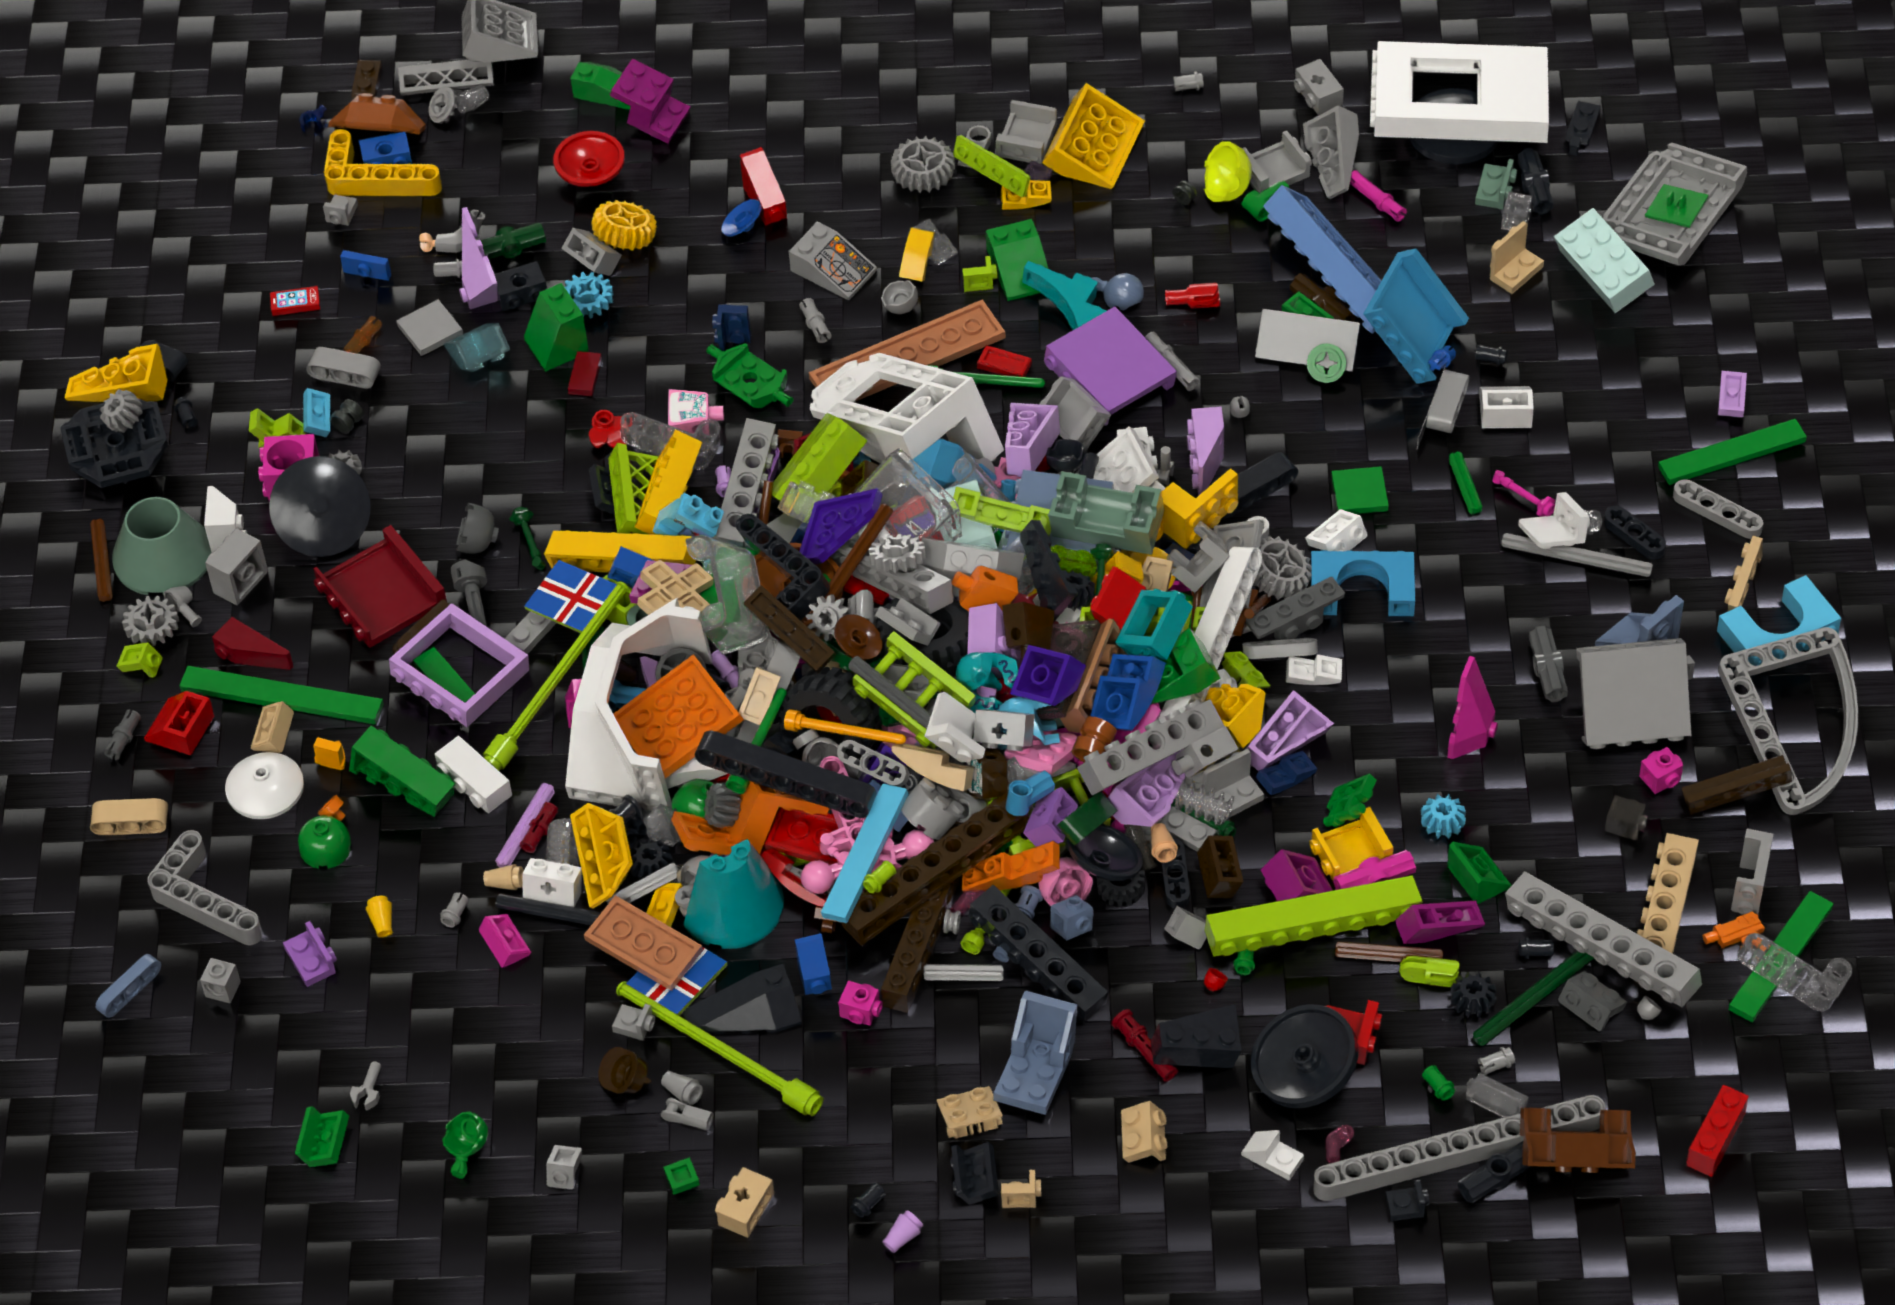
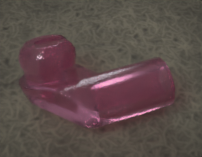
[950,890,985,915]
[1326,1125,1354,1163]

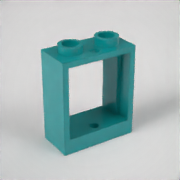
[1115,589,1193,660]

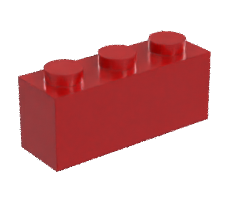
[1686,1085,1749,1177]

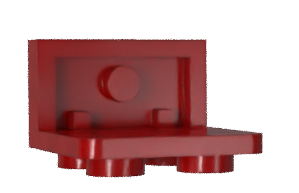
[1326,1000,1382,1065]

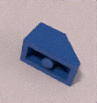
[795,934,832,995]

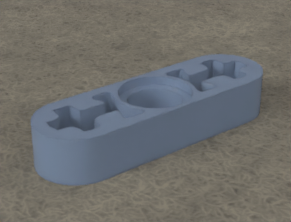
[96,954,161,1018]

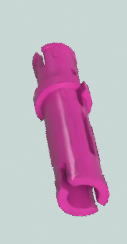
[1350,170,1407,222]

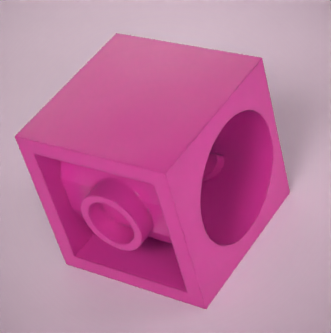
[259,434,319,501]

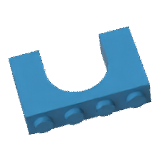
[1311,550,1415,616]

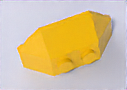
[570,803,633,909]

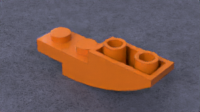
[962,841,1060,893]

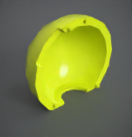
[1204,141,1252,202]

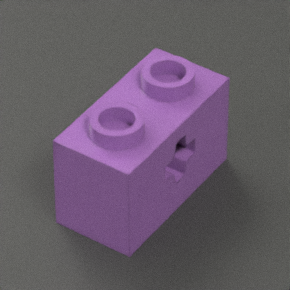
[1023,787,1078,847]

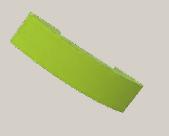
[950,487,1051,536]

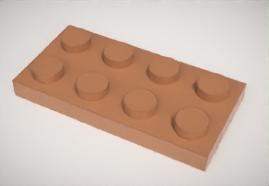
[584,895,703,991]

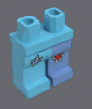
[652,493,724,549]

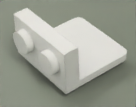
[1518,492,1590,549]
[924,692,985,763]

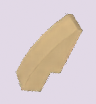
[891,743,974,791]

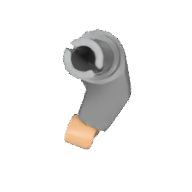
[419,210,485,253]

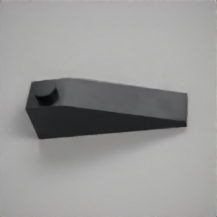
[682,964,802,1035]

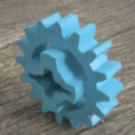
[565,272,613,318]

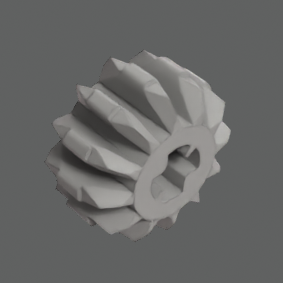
[100,389,143,433]

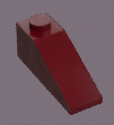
[212,617,294,670]

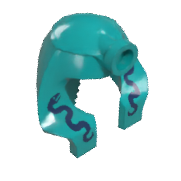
[956,652,1018,714]

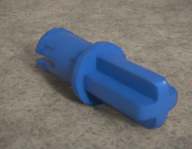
[1428,346,1456,371]

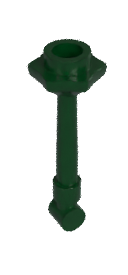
[509,507,546,570]
[1090,543,1115,597]
[1171,796,1236,838]

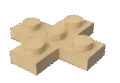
[637,559,714,617]

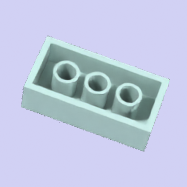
[1554,208,1655,313]

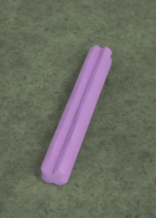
[495,783,554,868]

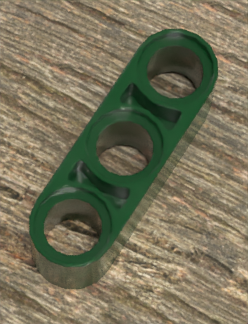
[1057,791,1118,846]

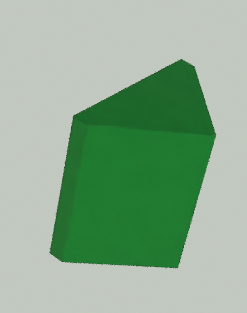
[1447,842,1512,904]

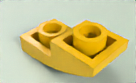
[1001,180,1051,210]
[899,228,935,282]

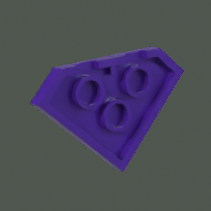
[799,488,883,565]

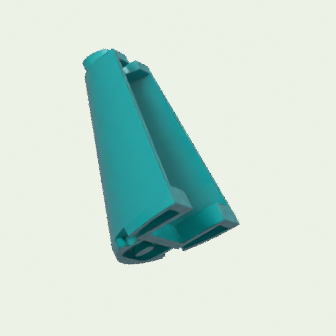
[684,839,784,949]

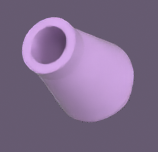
[882,1211,923,1253]

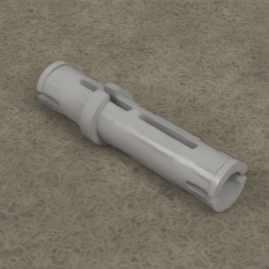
[1145,332,1200,391]

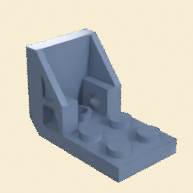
[1595,595,1684,646]
[993,991,1077,1115]

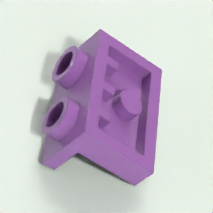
[283,921,337,987]

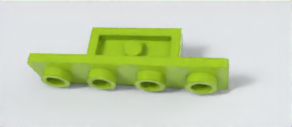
[953,135,1030,197]

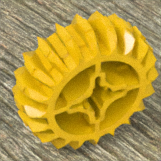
[592,200,657,251]

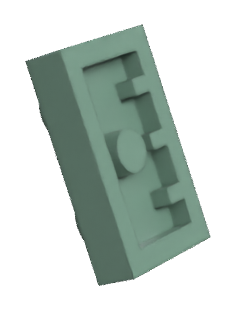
[1475,159,1517,209]

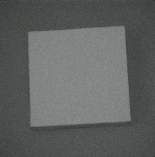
[397,300,463,356]

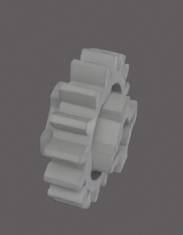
[869,534,926,573]
[122,596,179,646]

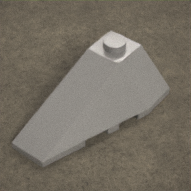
[1303,105,1359,199]

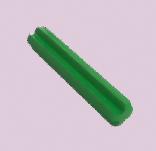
[1449,452,1482,515]

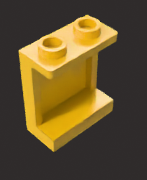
[1309,807,1393,880]

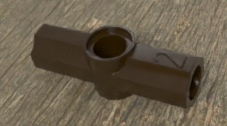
[1290,273,1356,322]

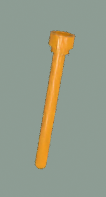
[784,709,906,745]

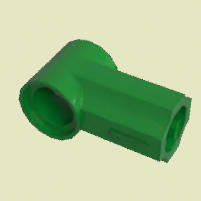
[1242,181,1289,222]

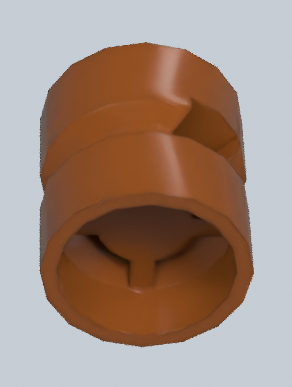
[1071,716,1117,763]

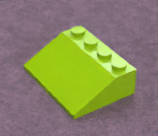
[772,413,868,520]

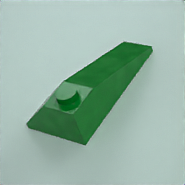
[571,62,631,110]

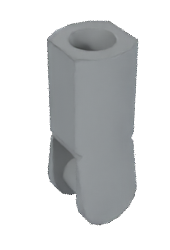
[661,1098,713,1131]

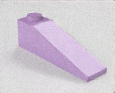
[1108,750,1186,827]

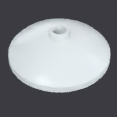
[225,752,304,819]

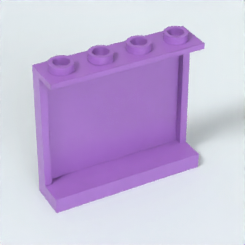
[1044,307,1177,426]

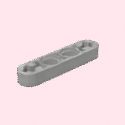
[1673,480,1763,539]

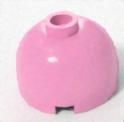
[1038,857,1093,907]

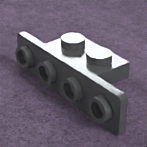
[1246,577,1345,640]

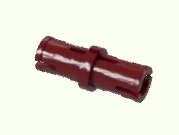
[520,802,559,853]

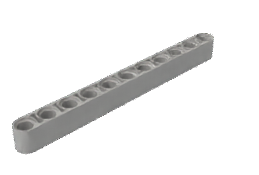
[1314,1095,1605,1201]

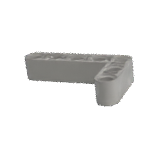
[734,637,800,743]
[148,830,263,945]

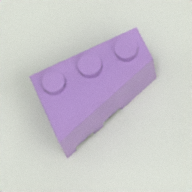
[1246,690,1334,771]

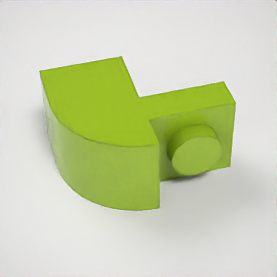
[249,408,305,448]

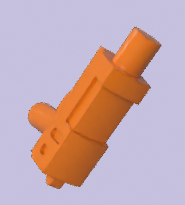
[1702,911,1772,953]

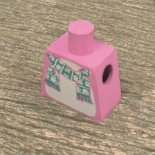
[668,389,724,438]

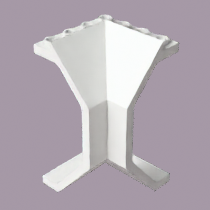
[565,598,712,815]

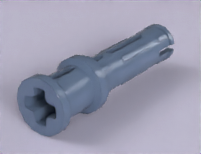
[993,885,1043,962]

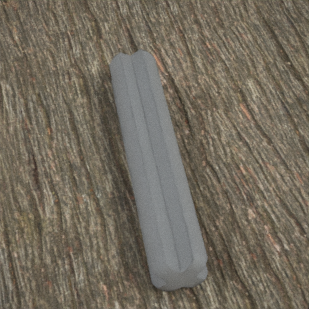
[606,863,679,904]
[924,964,1004,981]

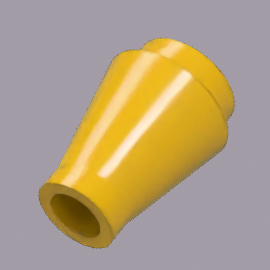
[366,896,393,937]

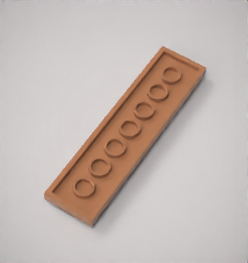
[809,299,1005,402]

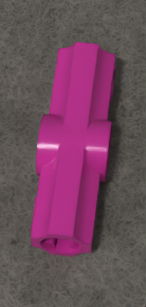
[1333,850,1416,890]

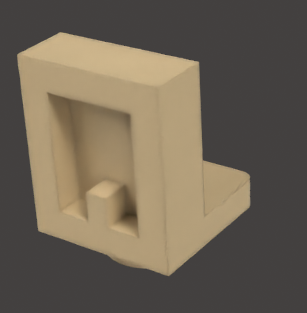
[1001,1170,1041,1208]

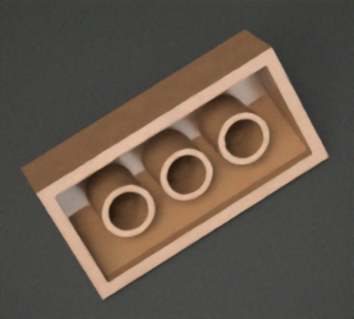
[1060,619,1128,733]

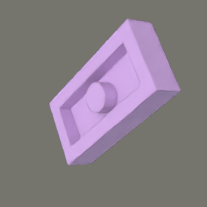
[1718,371,1747,417]

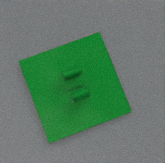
[1645,184,1709,228]

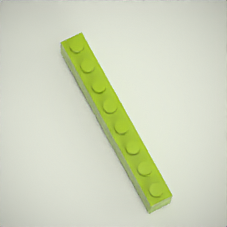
[1204,875,1423,957]

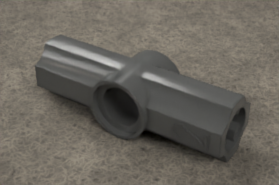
[1529,626,1568,702]

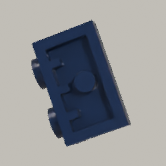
[712,304,752,351]

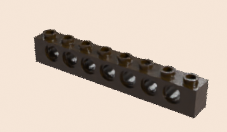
[841,792,1029,946]
[881,821,962,1013]

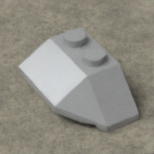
[920,537,1024,597]

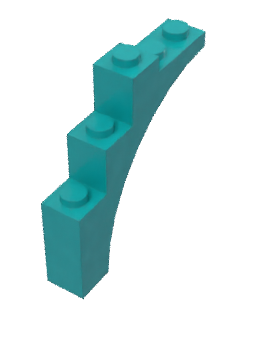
[1022,261,1106,331]

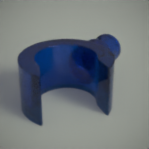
[299,105,326,132]

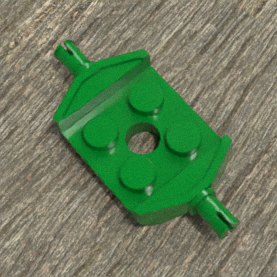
[706,343,793,408]

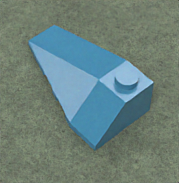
[907,439,997,494]

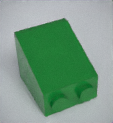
[524,283,589,372]

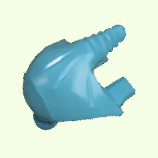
[998,697,1062,750]

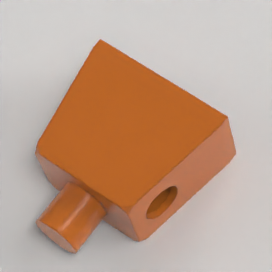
[952,566,1018,612]

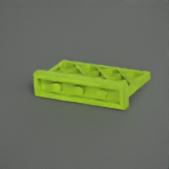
[608,443,658,535]

